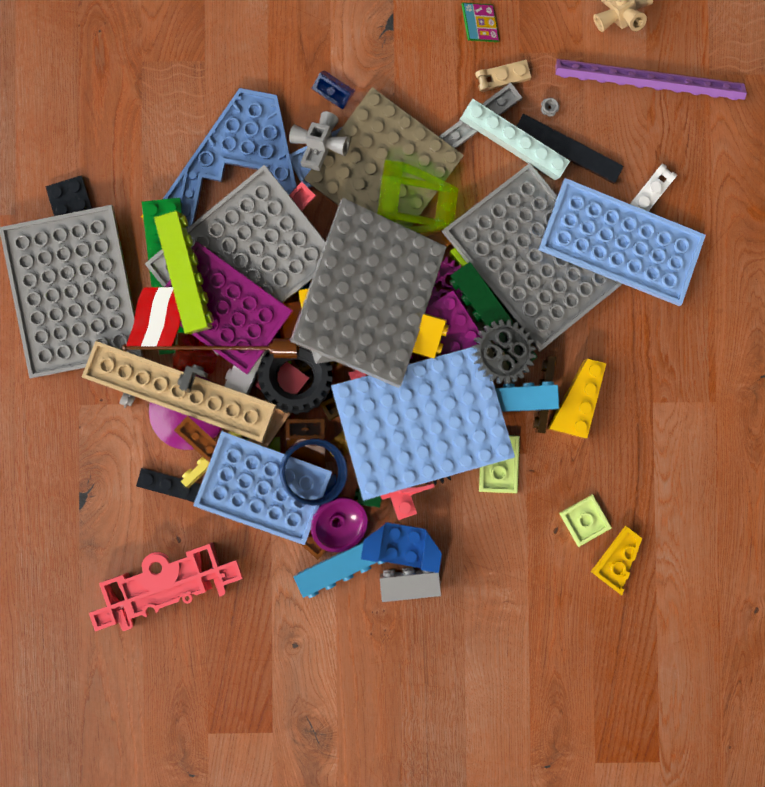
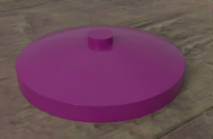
[149,375,222,450]

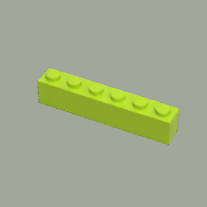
[154,211,213,334]

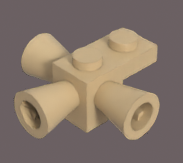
[593,0,653,32]

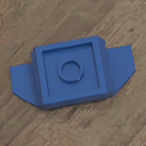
[361,522,442,573]

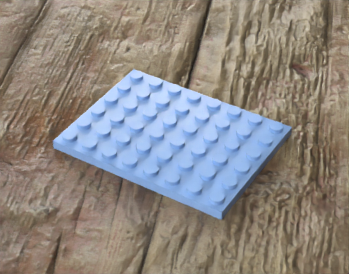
[331,347,515,501]

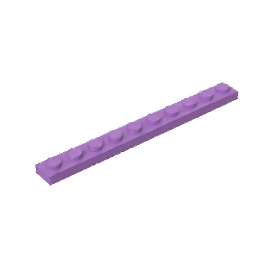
[555,59,747,100]

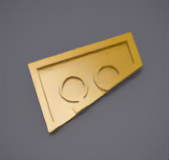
[591,526,642,595]

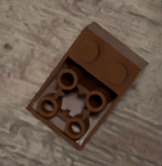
[286,419,326,469]

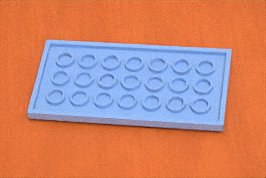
[538,178,706,306]

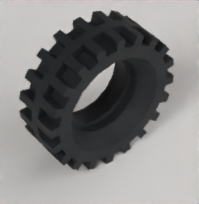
[258,346,333,414]

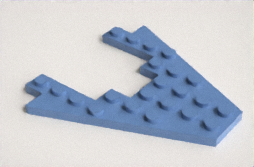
[163,88,297,229]

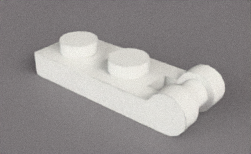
[630,163,677,211]

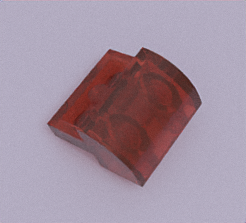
[173,333,217,375]

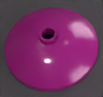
[311,497,367,552]

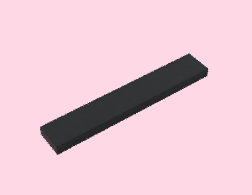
[516,114,624,184]

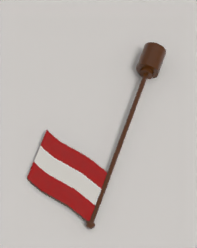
[122,287,300,358]

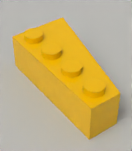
[547,359,606,439]

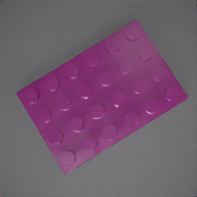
[165,241,293,374]

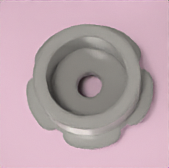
[541,98,559,117]
[119,393,135,408]

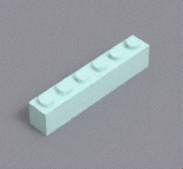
[460,99,570,180]

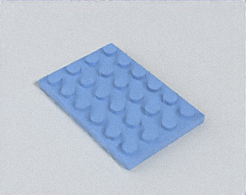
[193,431,332,545]

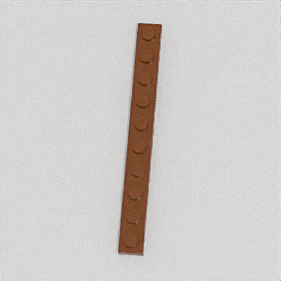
[174,416,326,560]

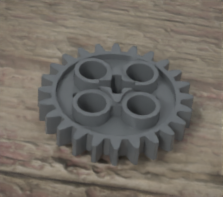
[472,320,536,384]

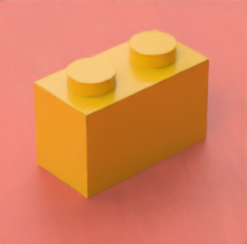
[412,313,449,359]

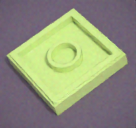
[559,494,612,547]

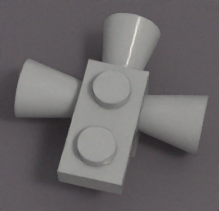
[289,111,350,171]

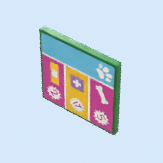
[461,3,500,42]

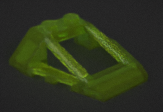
[377,160,458,233]

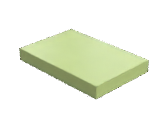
[479,435,520,493]

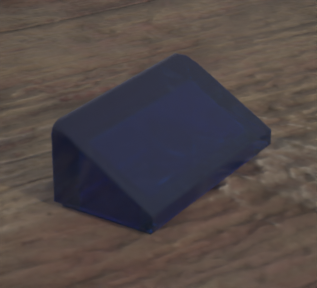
[311,71,355,110]

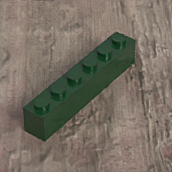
[449,262,538,365]

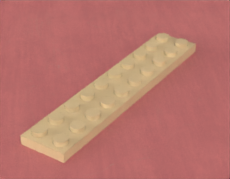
[82,341,276,443]

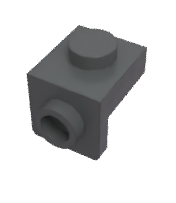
[178,365,208,393]

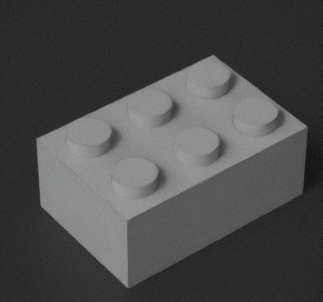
[380,567,441,602]

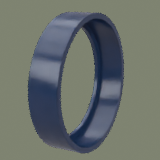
[279,439,347,506]

